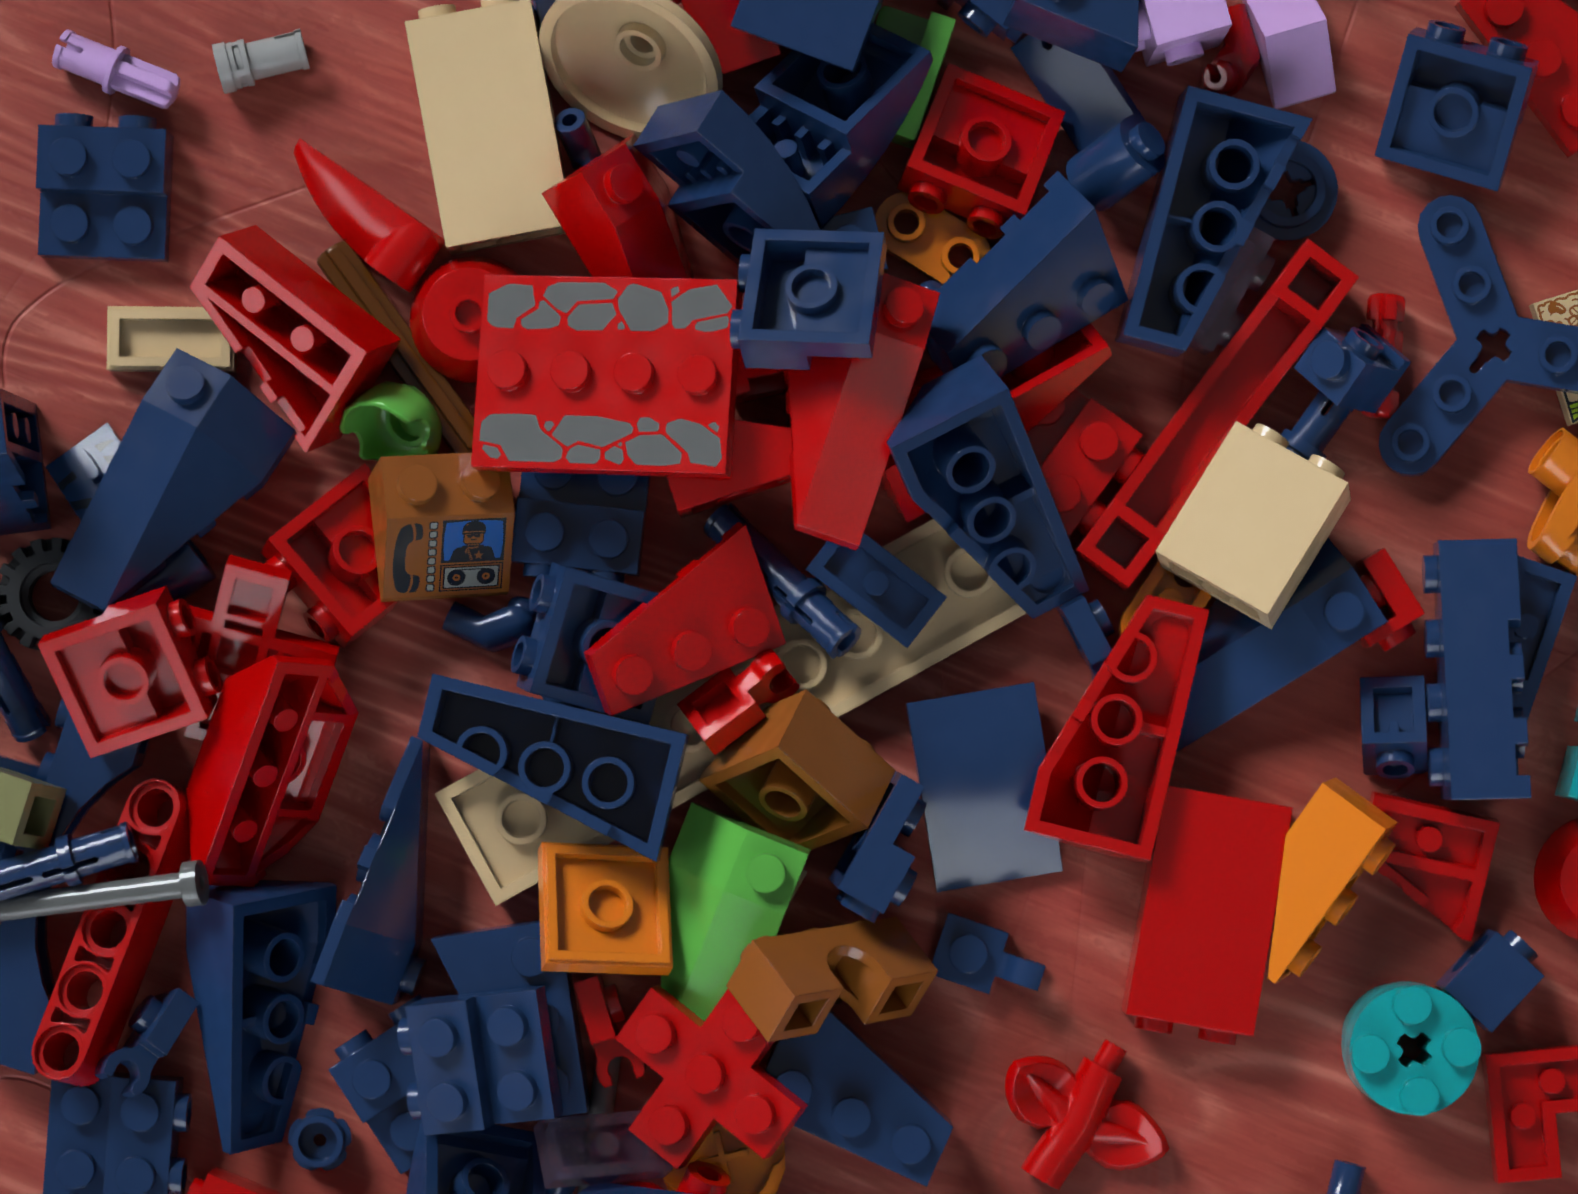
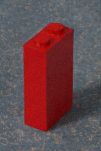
[1121,785,1293,1045]

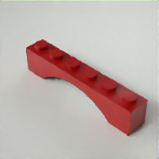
[1074,239,1359,590]

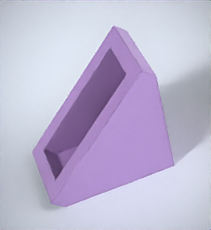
[1242,0,1336,109]

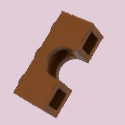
[726,916,938,1042]

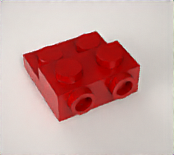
[896,63,1066,239]
[1027,389,1144,537]
[261,463,399,649]
[37,585,222,759]

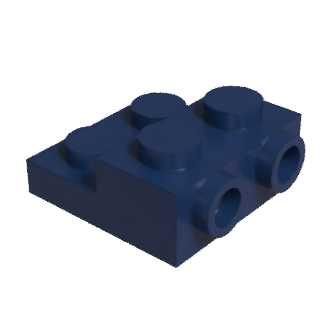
[1375,20,1540,191]
[36,113,174,262]
[730,228,887,370]
[511,472,651,583]
[511,562,659,725]
[828,771,927,923]
[397,985,564,1136]
[328,994,423,1174]
[43,1072,192,1194]

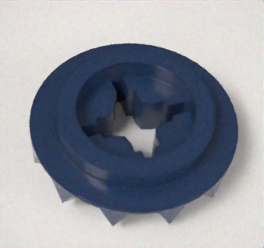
[1252,141,1338,241]

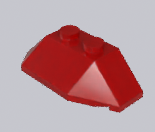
[186,655,359,887]

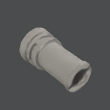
[212,28,310,94]

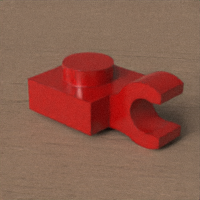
[677,649,800,755]
[573,974,646,1088]

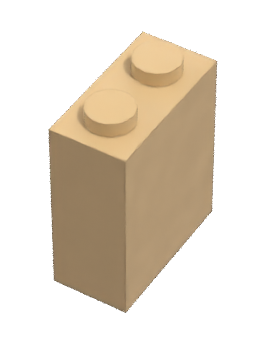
[1156,421,1351,629]

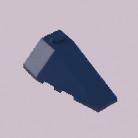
[1176,538,1388,752]
[186,880,337,1155]

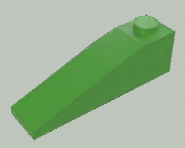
[661,802,811,1021]

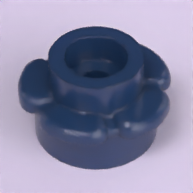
[288,1108,352,1171]

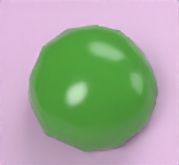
[340,381,442,461]

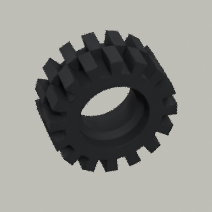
[0,538,103,652]

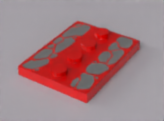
[471,275,742,478]

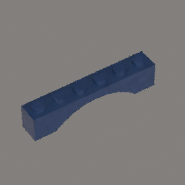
[0,699,151,1075]

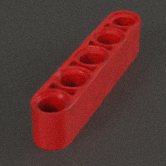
[31,778,191,1087]

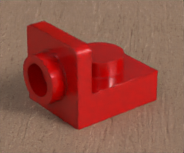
[1356,548,1425,652]

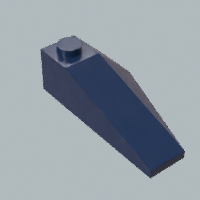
[50,348,297,613]
[887,355,1089,619]
[311,736,430,1005]

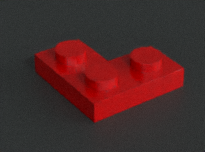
[1482,1044,1578,1184]

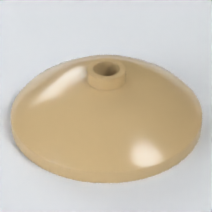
[539,0,723,138]

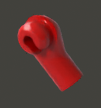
[1202,4,1261,97]

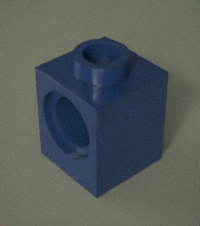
[1435,929,1544,1033]

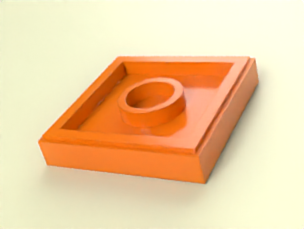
[537,842,673,976]

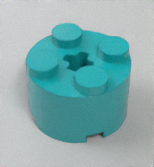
[1341,981,1482,1116]

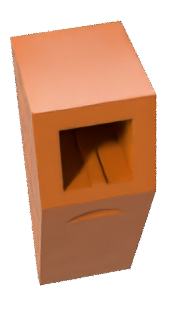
[1267,777,1398,984]

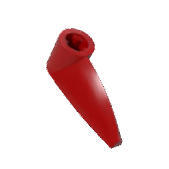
[293,138,445,293]

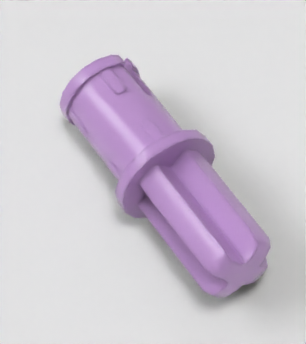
[52,29,181,109]

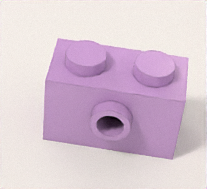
[1135,0,1232,67]

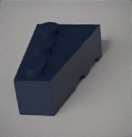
[764,1010,954,1187]

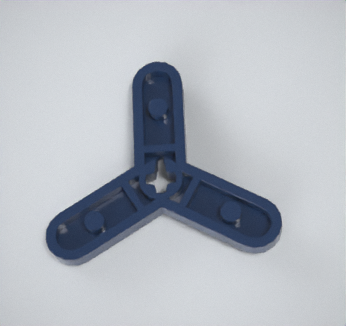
[1379,195,1578,477]

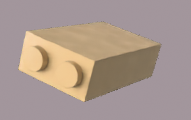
[405,0,566,255]

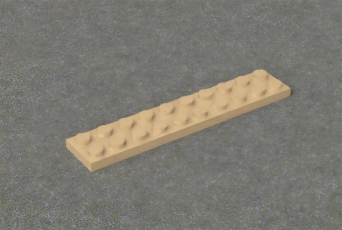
[435,519,1027,906]

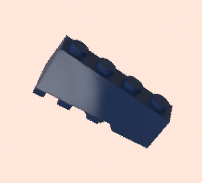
[1115,85,1312,357]

